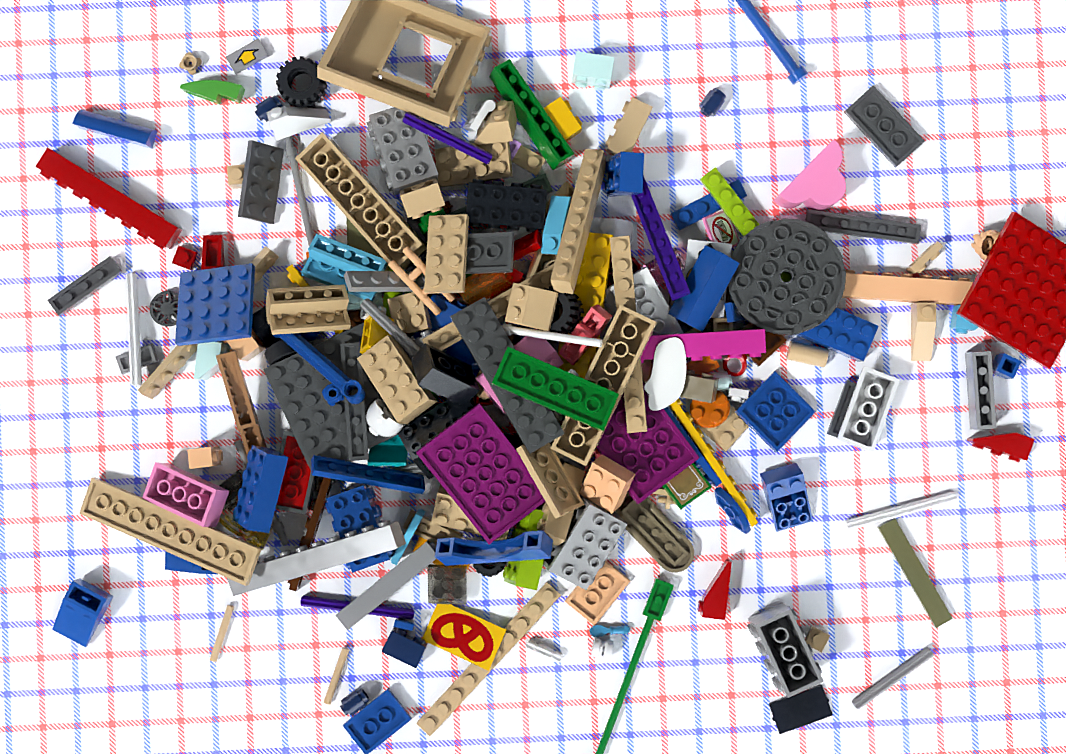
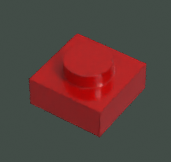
[172,245,198,270]

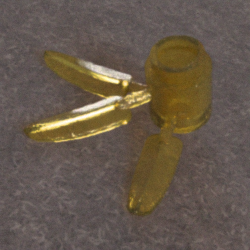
[219,515,272,550]

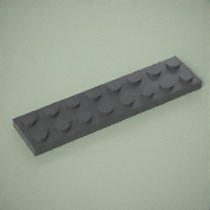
[450,297,565,454]

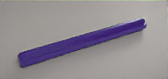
[300,595,415,620]

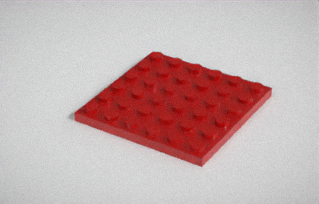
[956,212,1066,369]

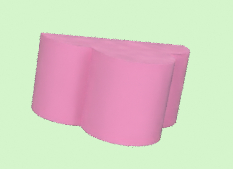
[773,140,846,211]

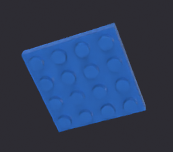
[175,263,255,346]

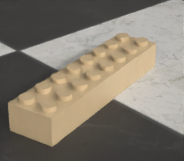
[295,132,427,270]
[550,305,657,466]

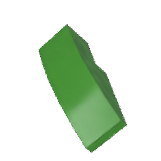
[180,80,245,105]

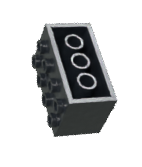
[466,179,547,232]
[398,399,474,480]

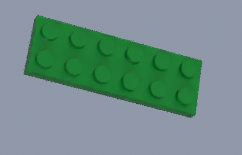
[492,347,619,432]

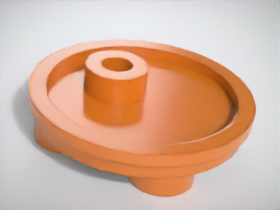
[690,391,730,428]

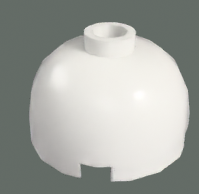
[366,399,405,437]

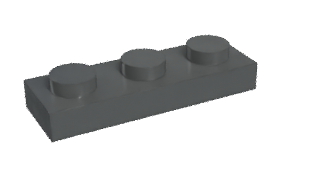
[826,380,857,438]

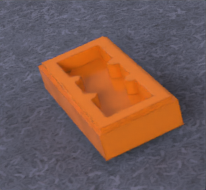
[686,356,720,375]

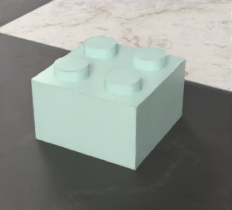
[572,51,615,91]

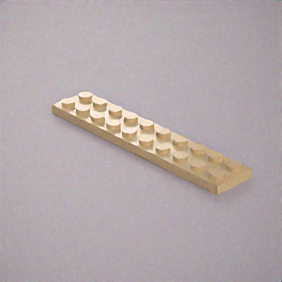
[79,477,262,586]

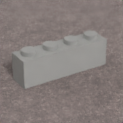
[965,351,997,430]

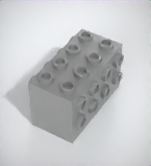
[366,107,438,196]
[543,494,627,590]
[747,603,824,698]

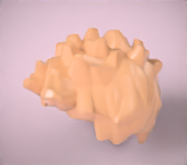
[971,229,1000,261]

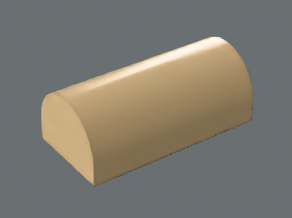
[786,341,829,368]

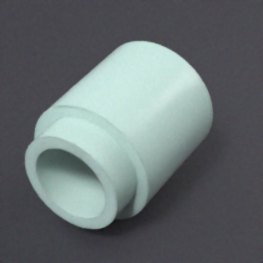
[710,371,732,391]

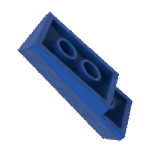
[668,245,740,332]

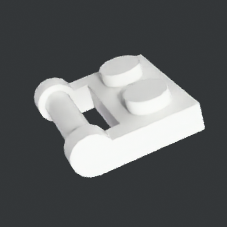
[462,100,495,132]

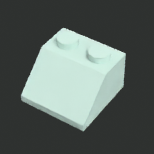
[194,342,231,380]

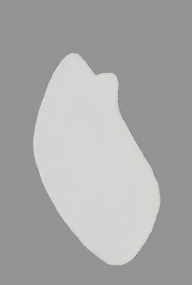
[644,337,686,411]

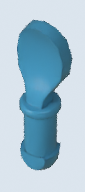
[589,625,630,637]

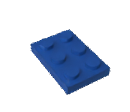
[342,688,412,754]

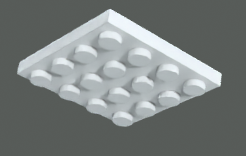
[600,266,684,341]

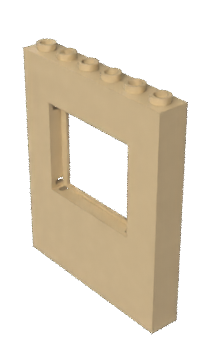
[317,0,492,128]

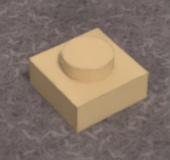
[805,626,830,653]

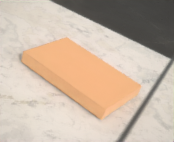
[565,560,630,626]

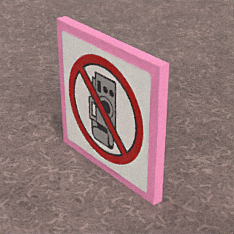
[702,210,740,248]

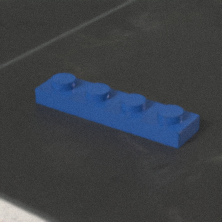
[670,179,747,231]

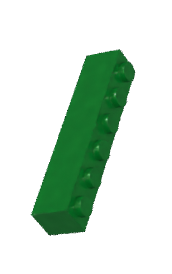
[489,59,574,171]

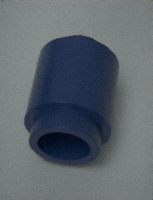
[699,88,726,117]
[254,95,283,122]
[340,688,370,716]

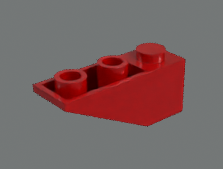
[967,432,1035,463]

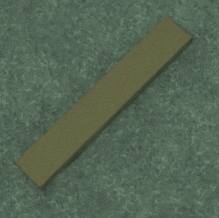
[877,518,953,628]

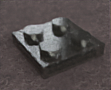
[427,564,467,605]

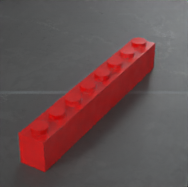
[35,147,182,250]

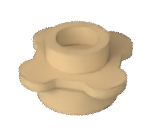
[179,52,202,75]

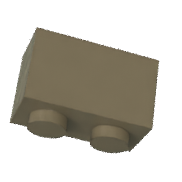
[680,369,719,403]

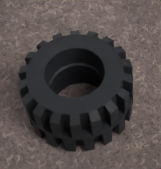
[276,56,327,108]
[537,286,584,334]

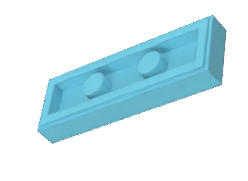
[390,508,426,565]

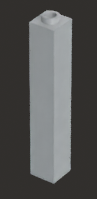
[335,540,437,631]

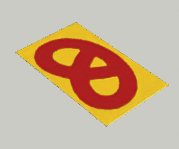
[423,599,506,671]

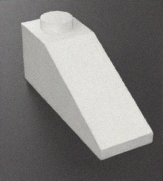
[267,106,331,140]

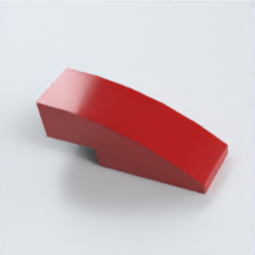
[201,235,225,270]

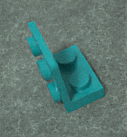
[367,435,408,467]

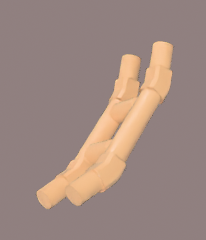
[388,246,455,315]

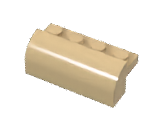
[266,285,351,335]

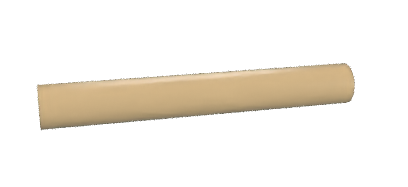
[209,605,235,662]
[323,647,349,705]

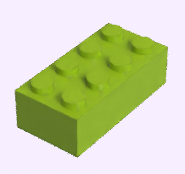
[503,509,544,590]

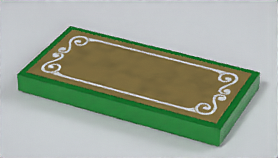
[662,463,712,510]

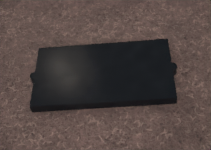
[769,685,833,734]

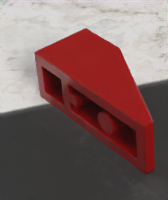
[697,560,732,620]

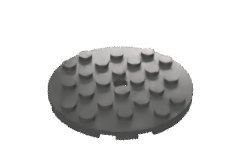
[728,218,846,335]

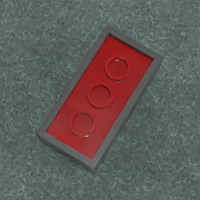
[276,431,317,515]

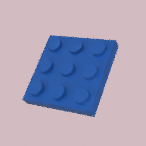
[735,371,816,453]

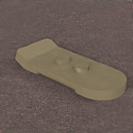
[616,492,694,573]

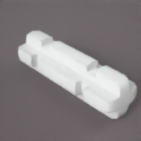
[525,639,562,663]

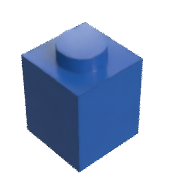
[992,353,1022,379]

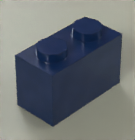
[381,628,428,668]

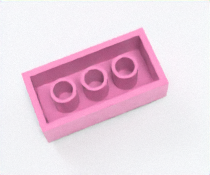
[142,462,229,527]

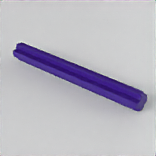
[402,112,493,164]

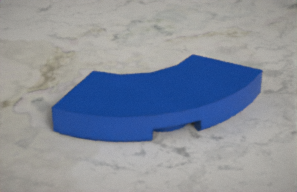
[714,487,751,534]

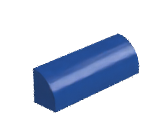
[72,109,157,149]

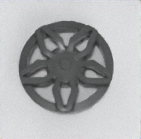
[150,291,179,327]

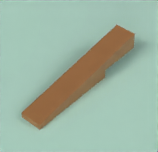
[216,350,267,455]

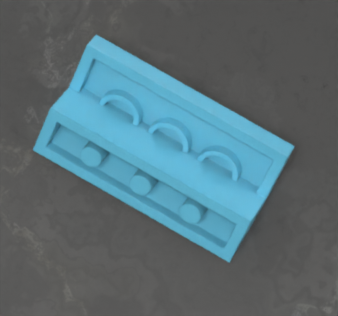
[301,233,387,302]

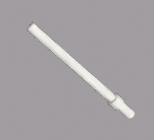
[501,323,603,347]

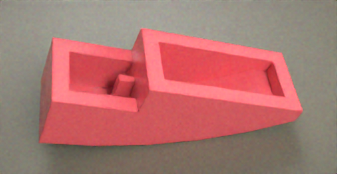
[558,304,613,365]

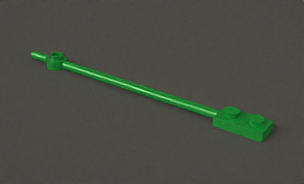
[595,578,674,754]

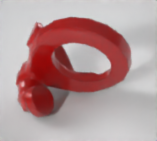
[722,354,747,377]

